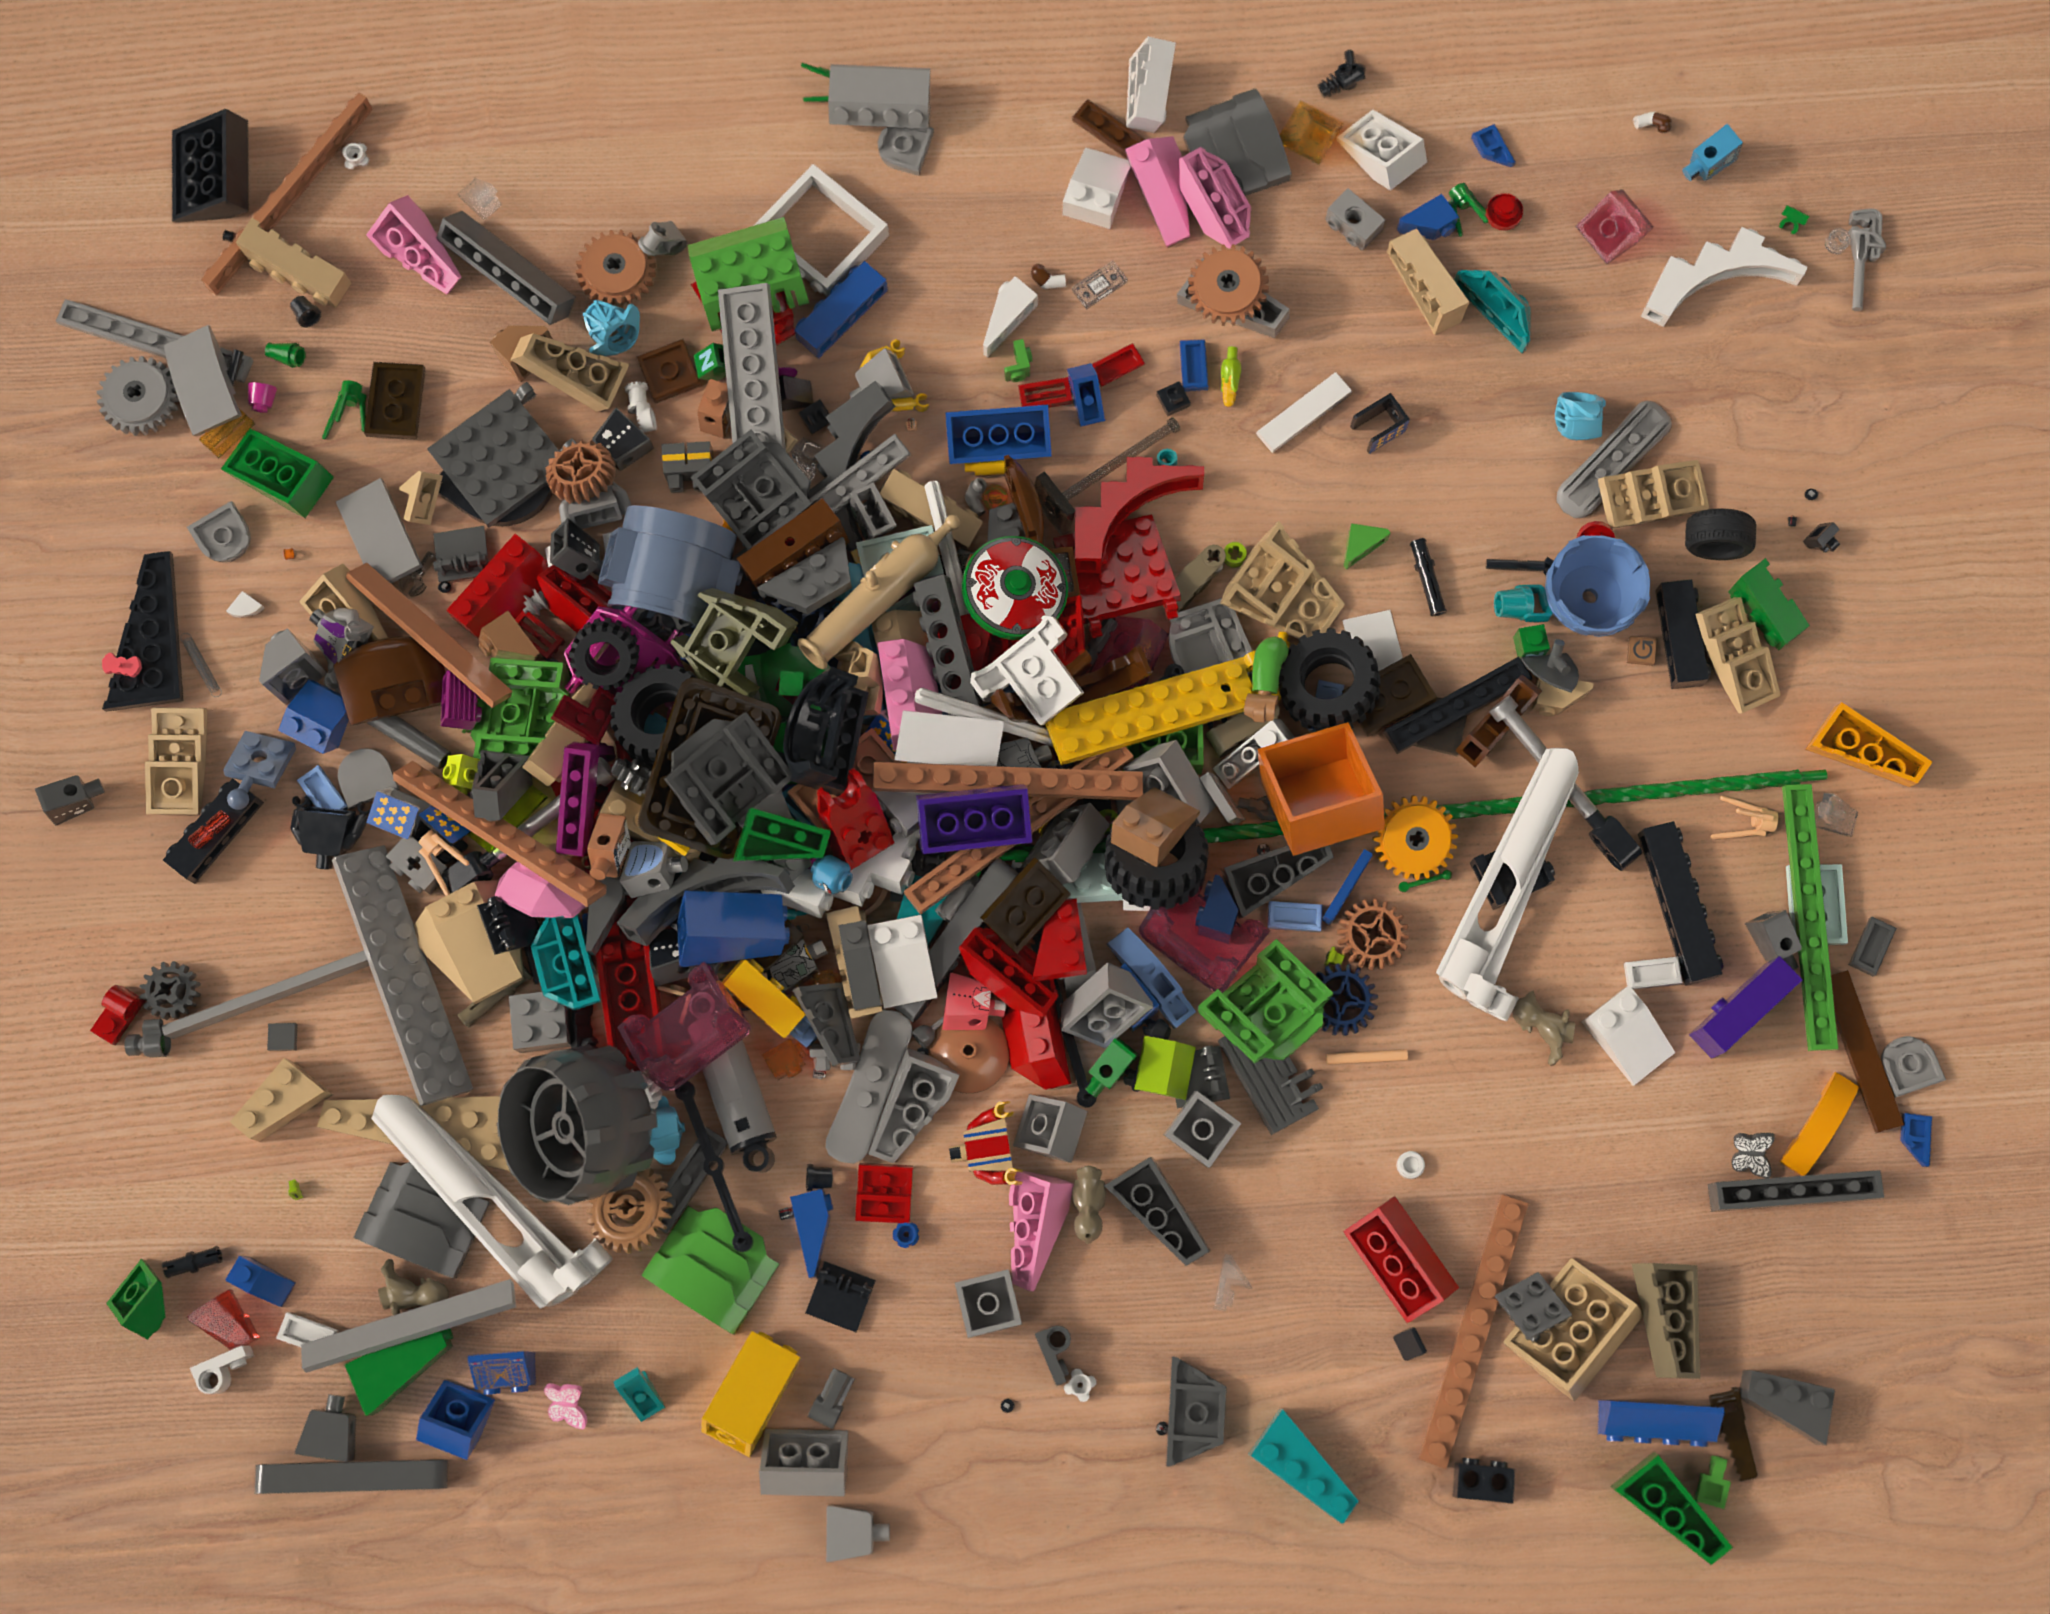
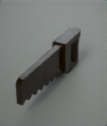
[1709,1387,1758,1481]

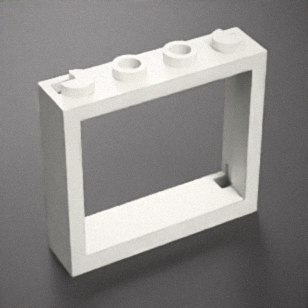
[755,164,889,297]

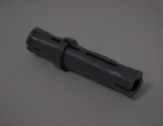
[1410,538,1447,617]

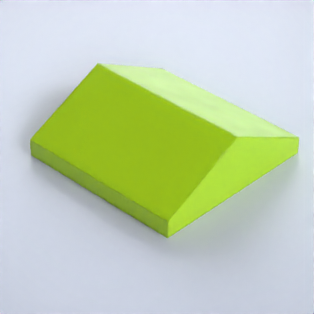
[1134,1036,1196,1100]

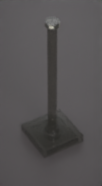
[1034,417,1180,536]

